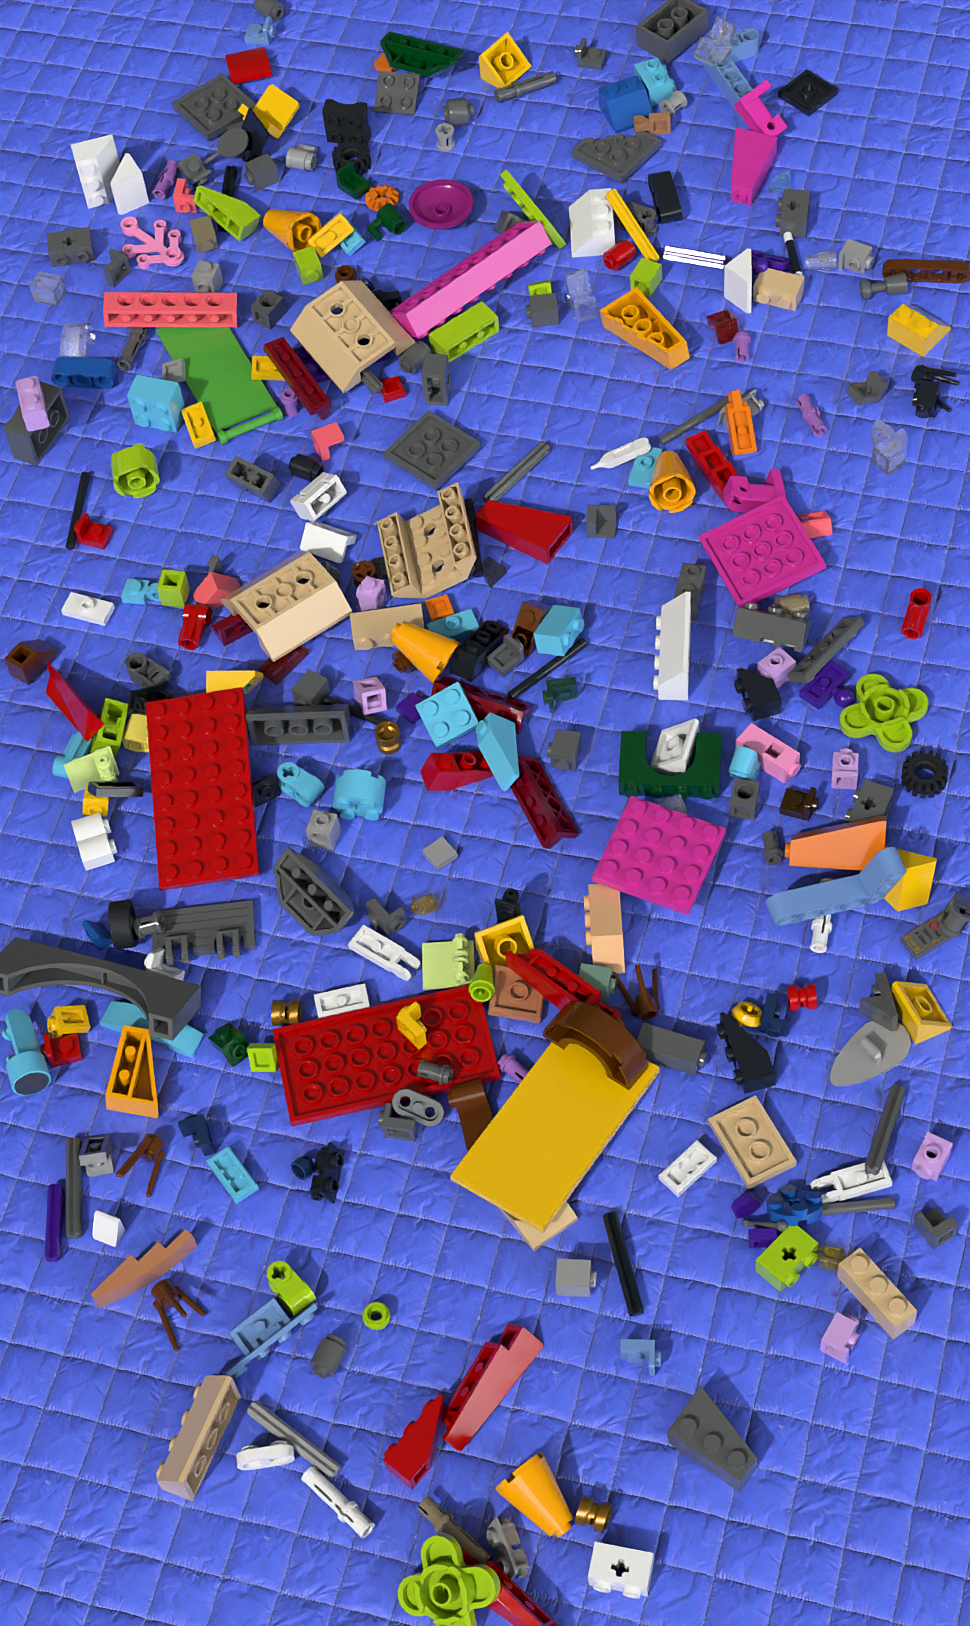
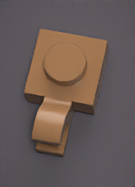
[633,112,671,135]

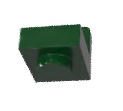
[336,161,371,200]
[208,1022,249,1067]

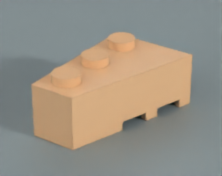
[584,884,625,974]

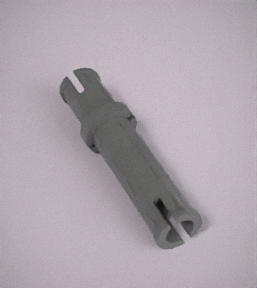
[494,71,556,103]
[117,327,149,371]

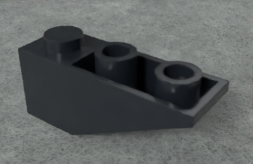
[450,620,508,682]
[716,1012,776,1094]

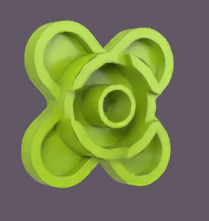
[839,674,928,753]
[398,1533,501,1626]

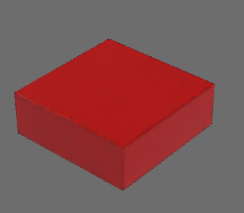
[380,376,406,403]

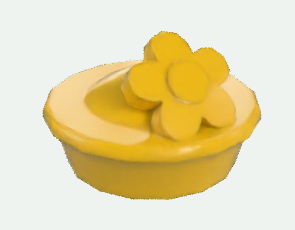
[731,1002,762,1027]

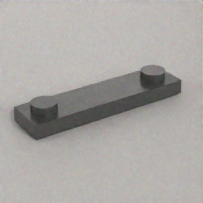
[787,617,864,683]

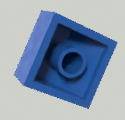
[598,75,653,134]

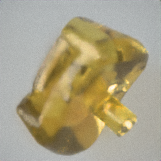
[411,893,438,915]
[816,1245,846,1271]

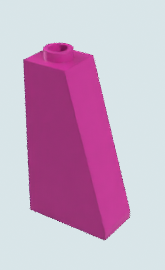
[731,127,777,206]

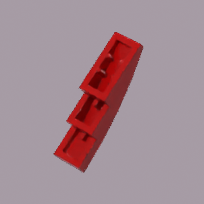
[684,430,741,511]

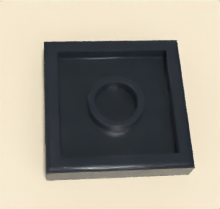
[778,69,838,116]

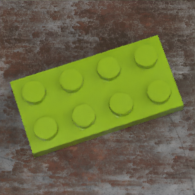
[500,169,566,249]

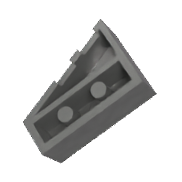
[732,602,812,653]
[667,1385,757,1492]

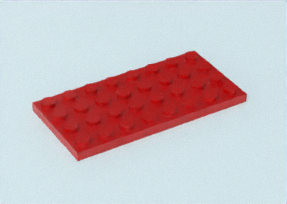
[146,687,260,891]
[272,985,501,1127]

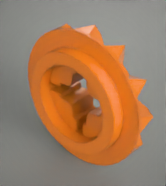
[365,184,399,211]

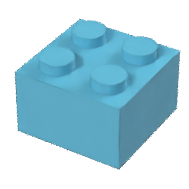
[127,375,185,433]

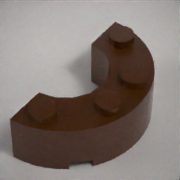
[543,1002,648,1090]

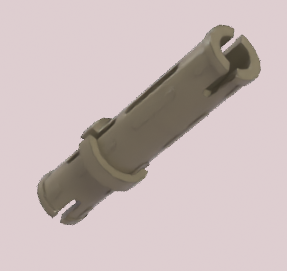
[417,1496,493,1564]

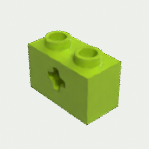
[90,698,128,758]
[755,1226,819,1293]

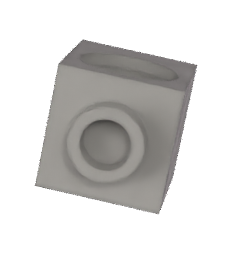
[306,810,341,851]

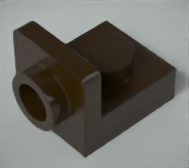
[779,787,820,821]

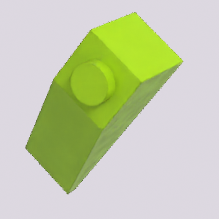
[193,185,261,242]

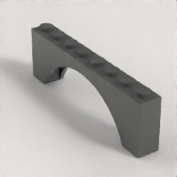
[0,937,201,1041]

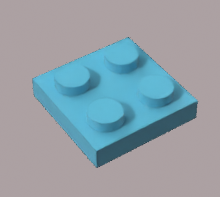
[415,682,479,749]

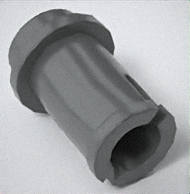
[762,831,783,865]
[417,1060,453,1085]

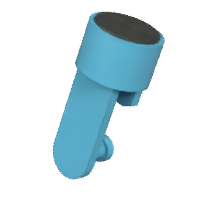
[2,1009,51,1095]

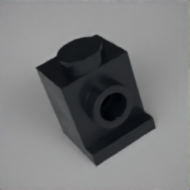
[912,379,940,418]

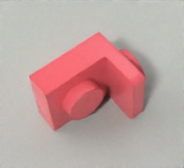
[173,178,197,213]

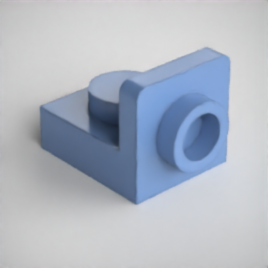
[244,16,276,46]
[620,1339,661,1376]

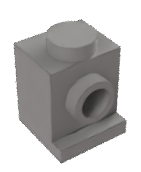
[838,239,874,274]

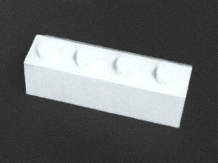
[654,592,691,700]

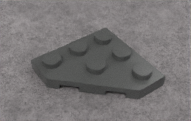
[571,131,661,184]

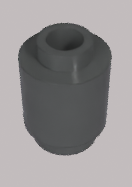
[254,0,284,22]
[399,341,431,374]
[309,1334,347,1379]

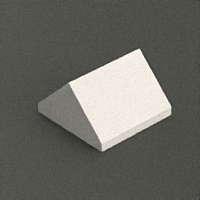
[110,153,149,215]
[724,249,752,313]
[650,718,699,776]

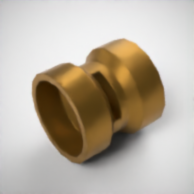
[375,721,401,755]
[271,1000,301,1026]
[575,1495,612,1533]

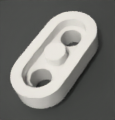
[236,1441,295,1470]

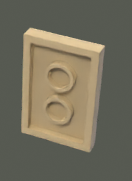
[708,1095,797,1190]

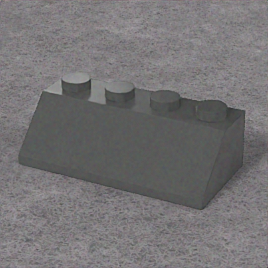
[246,703,351,746]

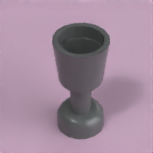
[859,272,908,300]

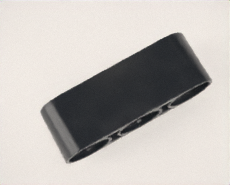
[648,170,682,224]

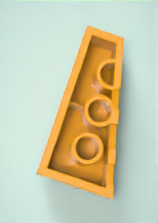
[599,287,690,370]

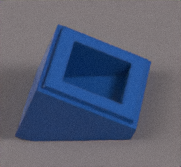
[82,920,112,951]

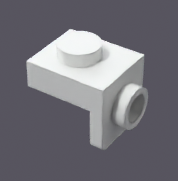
[144,948,185,981]

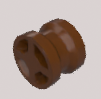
[352,560,377,588]

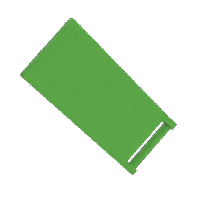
[156,327,283,445]

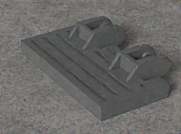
[152,900,256,965]

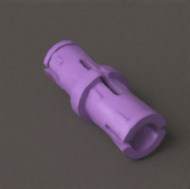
[152,160,179,200]
[796,394,827,437]

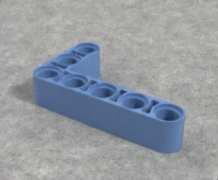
[703,28,759,121]
[765,847,907,927]

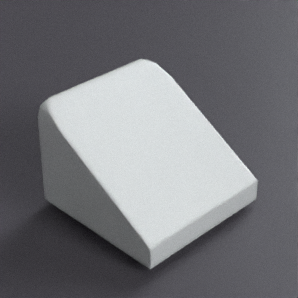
[92,1210,125,1247]

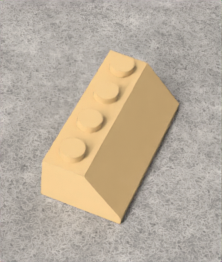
[156,1375,241,1501]

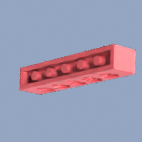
[103,292,238,327]

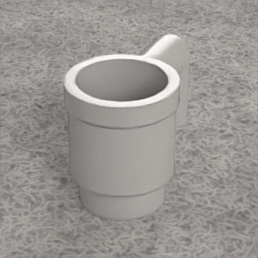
[286,144,317,171]

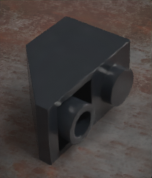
[734,668,782,721]

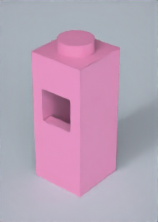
[736,723,801,784]

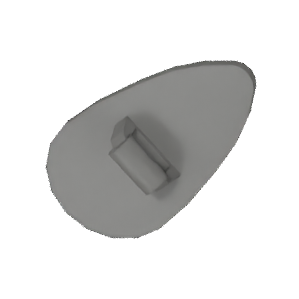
[830,1021,911,1086]

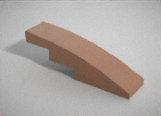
[91,1229,197,1308]

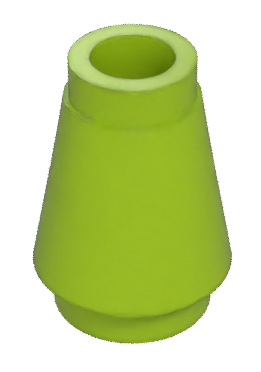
[469,963,495,1002]

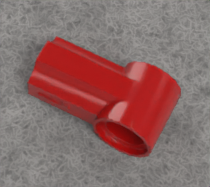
[901,588,932,640]
[178,603,212,650]

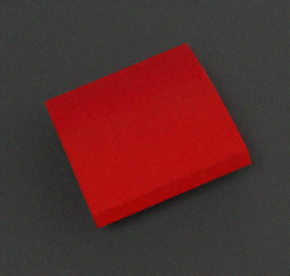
[225,47,272,84]

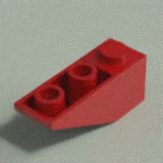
[420,752,494,791]
[383,1394,445,1490]

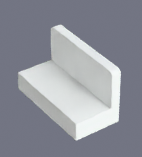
[300,521,357,563]

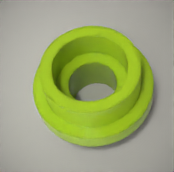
[362,1302,391,1330]

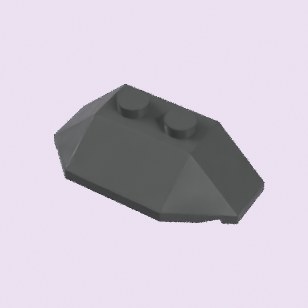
[273,847,354,936]

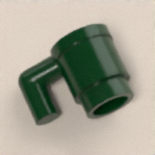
[367,203,407,241]

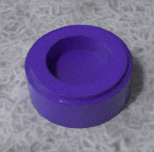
[731,1193,760,1218]

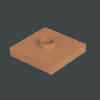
[488,964,544,1024]

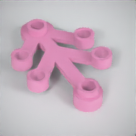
[120,217,184,269]

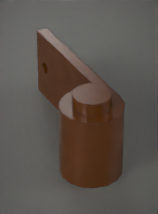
[447,1077,493,1152]

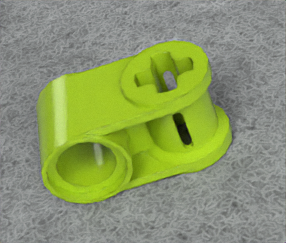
[267,1261,316,1316]

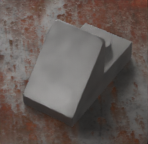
[860,972,898,1031]
[79,1134,114,1177]

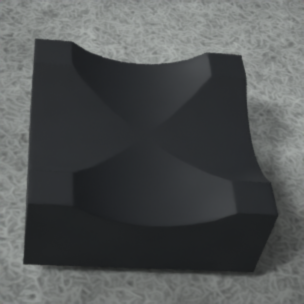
[322,99,372,146]

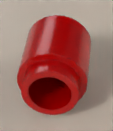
[603,240,636,271]

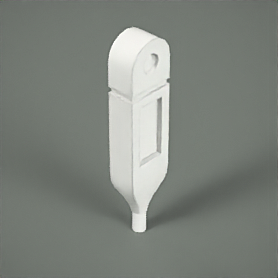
[590,438,651,470]

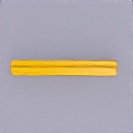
[605,189,660,262]

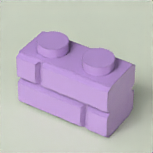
[16,376,50,432]

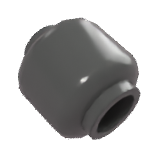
[443,97,474,127]

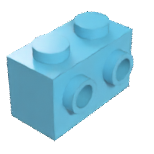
[634,57,675,107]
[533,605,584,656]

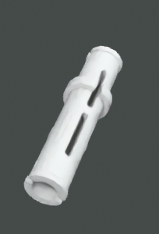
[810,878,833,953]
[301,1466,375,1539]

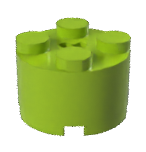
[111,444,160,498]

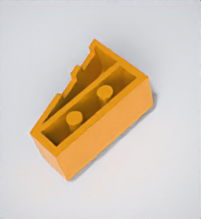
[105,1025,158,1119]

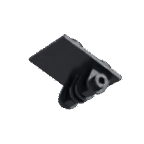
[240,108,269,162]

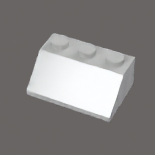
[71,134,120,209]
[569,188,615,257]

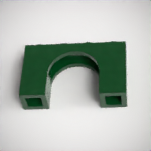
[618,731,721,800]

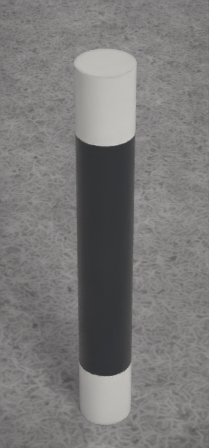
[783,232,803,276]

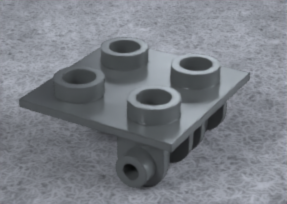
[374,71,421,115]

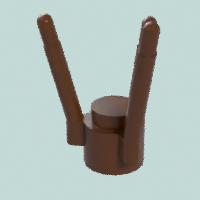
[613,965,661,1020]
[116,1133,166,1197]
[151,1279,206,1351]

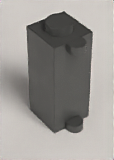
[636,1021,708,1076]

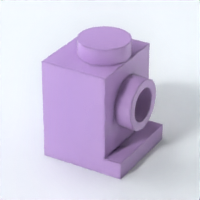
[356,576,387,612]
[353,677,387,715]
[831,748,859,790]
[912,1132,953,1181]
[820,1312,859,1364]

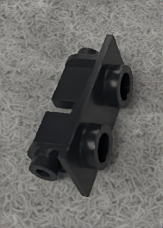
[127,683,174,714]
[252,775,281,809]
[494,888,522,923]
[309,1142,344,1204]

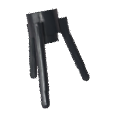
[911,365,959,413]

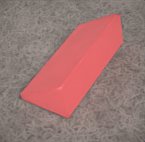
[796,510,832,538]

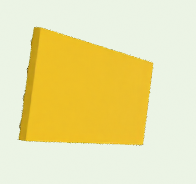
[450,1042,660,1233]

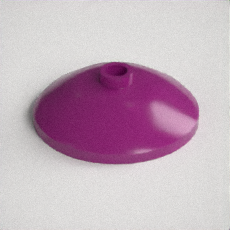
[409,179,473,230]

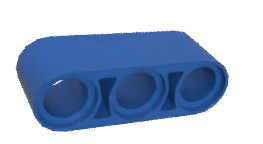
[51,357,118,389]

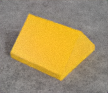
[479,32,532,88]
[884,846,937,911]
[474,914,534,974]
[891,981,952,1045]

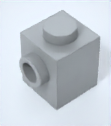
[192,260,223,293]
[555,1258,597,1297]

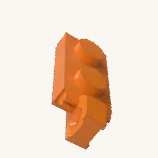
[725,390,757,456]

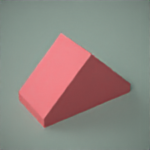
[192,572,240,610]

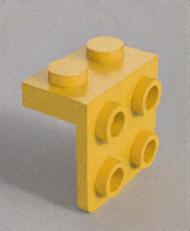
[238,85,300,139]

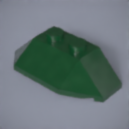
[380,31,464,78]

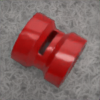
[788,983,817,1011]

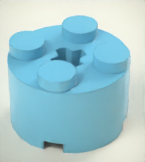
[333,769,386,821]

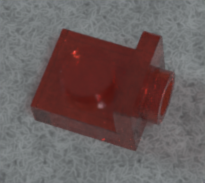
[706,309,739,345]

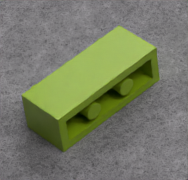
[429,301,499,363]

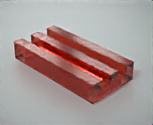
[258,646,309,685]

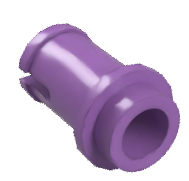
[733,332,751,362]
[280,388,299,417]
[498,1053,529,1084]

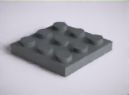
[172,73,256,141]
[384,410,481,491]

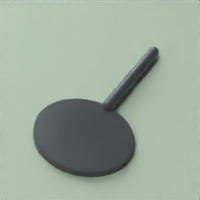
[202,128,249,165]

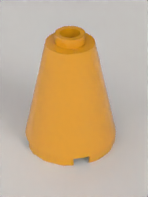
[263,209,322,252]
[648,451,696,513]
[390,621,460,683]
[495,1452,573,1538]

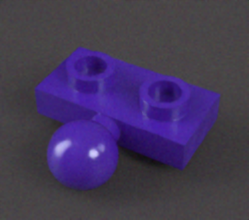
[751,250,791,275]
[799,660,854,710]

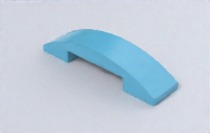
[100,1001,204,1058]

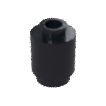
[288,454,324,482]

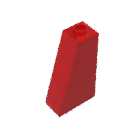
[475,500,573,565]

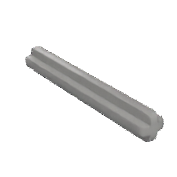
[247,1401,341,1479]

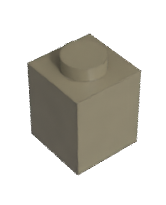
[189,215,218,254]

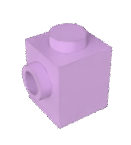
[757,647,796,689]

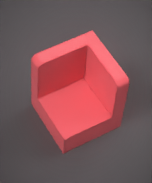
[311,422,345,462]

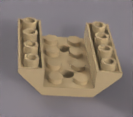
[290,280,415,394]
[377,482,477,599]
[221,551,352,662]

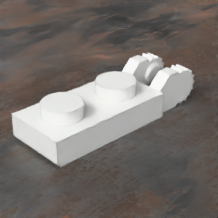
[348,925,421,981]
[810,1160,893,1205]

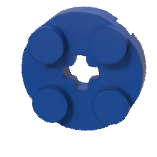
[767,1185,823,1226]

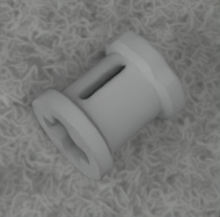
[659,90,687,118]
[435,123,455,152]

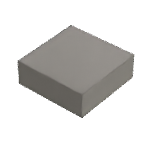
[162,358,186,383]
[422,836,458,871]

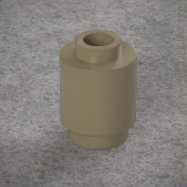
[772,593,810,614]

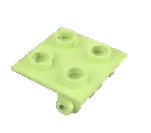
[64,746,120,793]
[422,933,475,990]

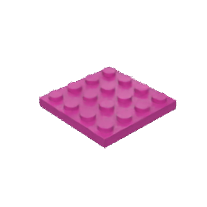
[698,495,826,606]
[592,796,727,916]

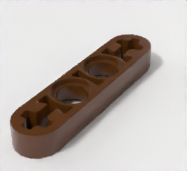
[882,259,970,283]

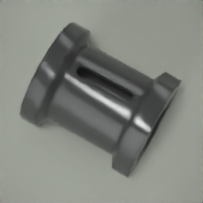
[133,910,166,939]

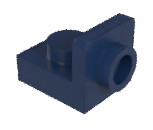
[761,992,789,1037]
[178,1114,215,1156]

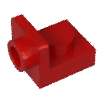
[74,513,114,550]
[40,1033,83,1068]

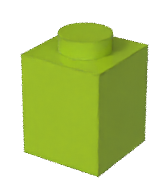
[293,246,324,285]
[630,258,662,297]
[157,570,190,607]

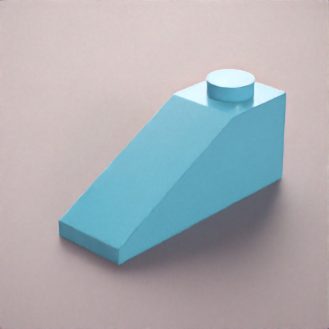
[476,713,519,791]

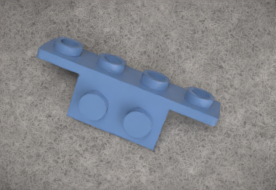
[222,1298,318,1379]

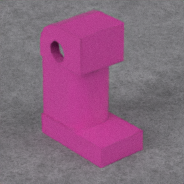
[733,80,787,137]
[723,469,787,513]

